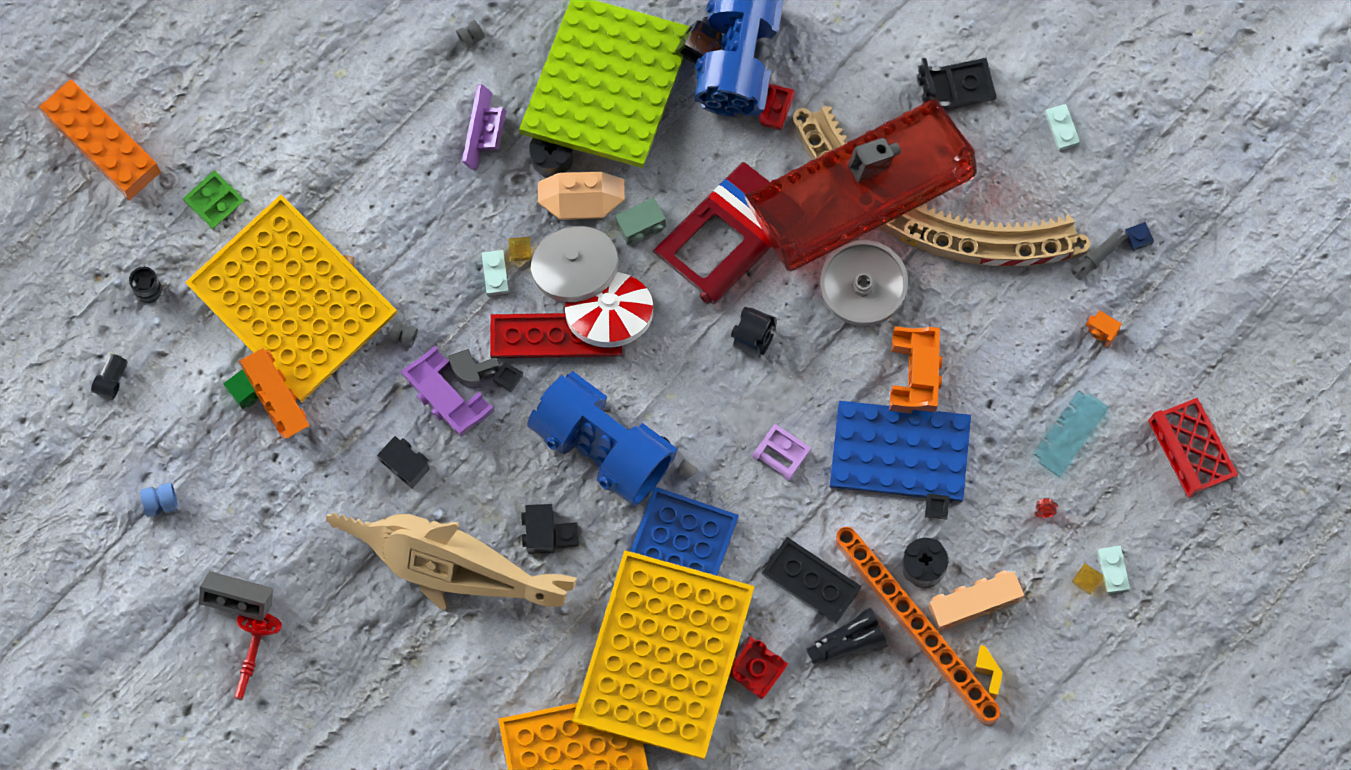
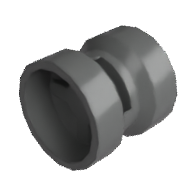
[456,20,485,49]
[389,321,418,348]

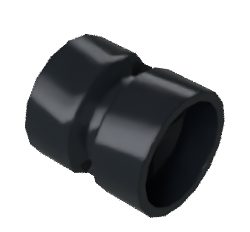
[129,266,162,303]

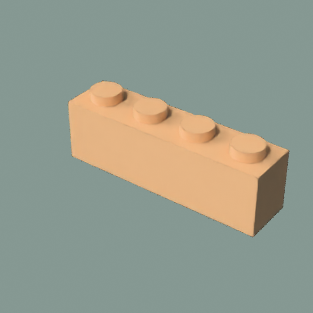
[929,570,1024,632]

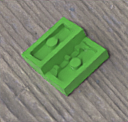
[183,170,245,229]

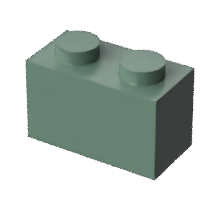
[615,197,666,245]

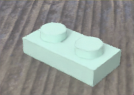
[1045,104,1080,151]
[482,250,509,296]
[1098,545,1130,594]

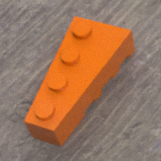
[238,348,310,439]

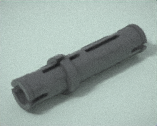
[1071,229,1128,280]

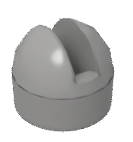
[678,459,698,478]

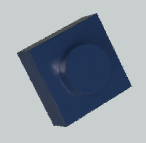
[1125,222,1154,251]

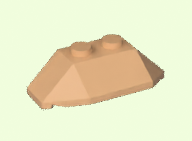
[538,172,625,220]

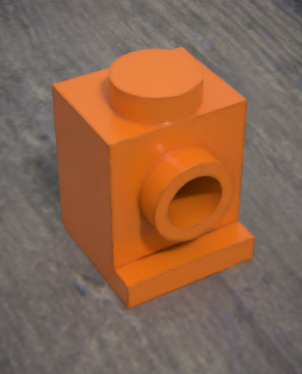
[1085,310,1122,348]

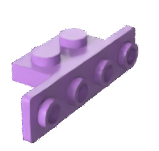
[463,84,507,170]

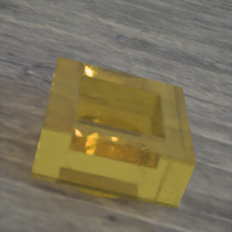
[508,236,532,262]
[1072,563,1104,595]

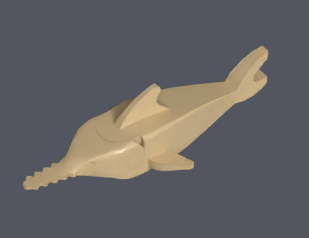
[326,512,577,610]

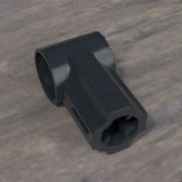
[91,354,128,400]

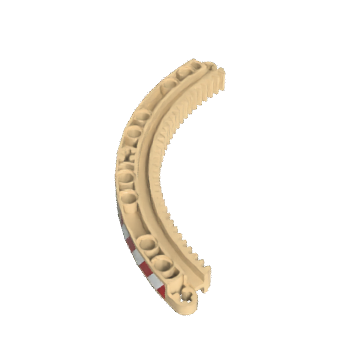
[793,106,1090,267]

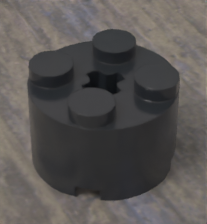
[529,138,574,178]
[731,307,777,358]
[902,538,948,588]

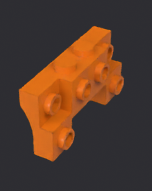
[889,326,943,413]

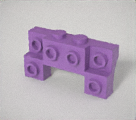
[401,346,494,437]

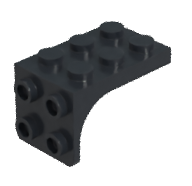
[917,58,997,113]

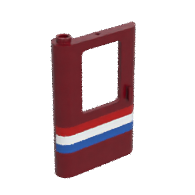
[652,162,804,305]

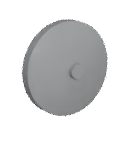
[531,226,619,302]
[820,240,908,326]

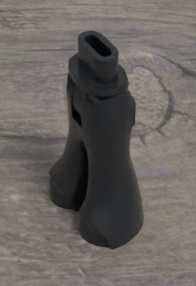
[806,607,888,665]

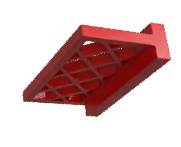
[1148,397,1238,498]

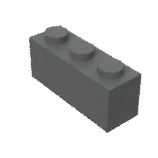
[199,571,273,621]

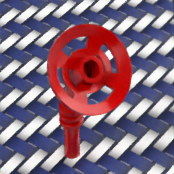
[234,613,282,701]

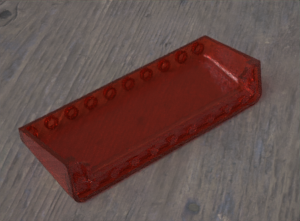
[745,98,977,271]

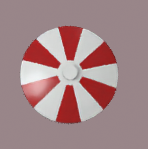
[565,272,653,347]

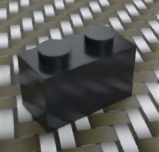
[377,436,430,489]
[521,504,555,554]

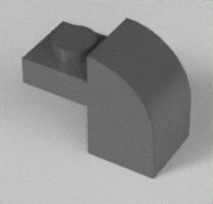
[448,349,499,388]

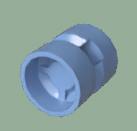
[140,482,178,518]

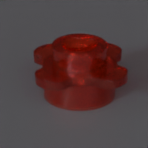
[1035,498,1058,518]

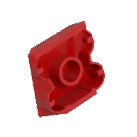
[729,636,788,700]

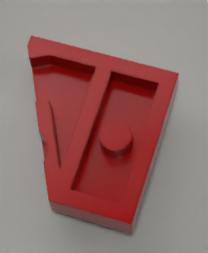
[759,83,795,130]

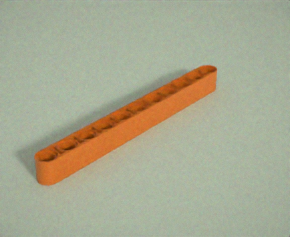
[836,526,1000,726]

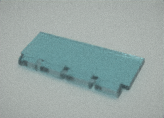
[1033,391,1110,478]

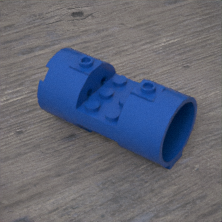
[694,0,784,117]
[527,371,678,506]

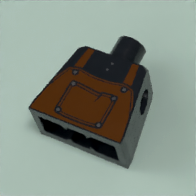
[674,16,723,64]

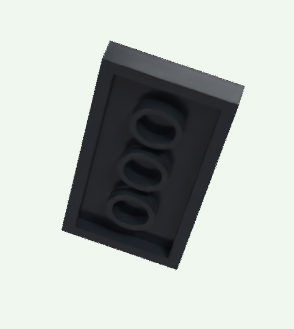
[762,537,862,624]

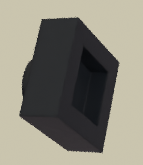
[493,361,523,393]
[925,493,950,520]
[555,522,579,548]

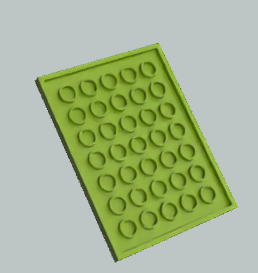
[519,0,689,168]

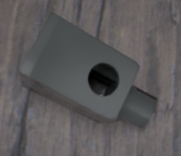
[848,138,901,183]

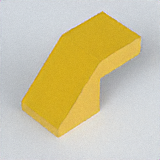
[974,645,1003,699]

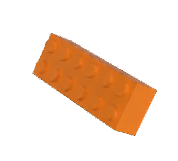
[39,79,161,201]

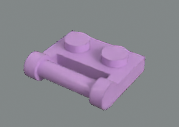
[752,424,811,481]

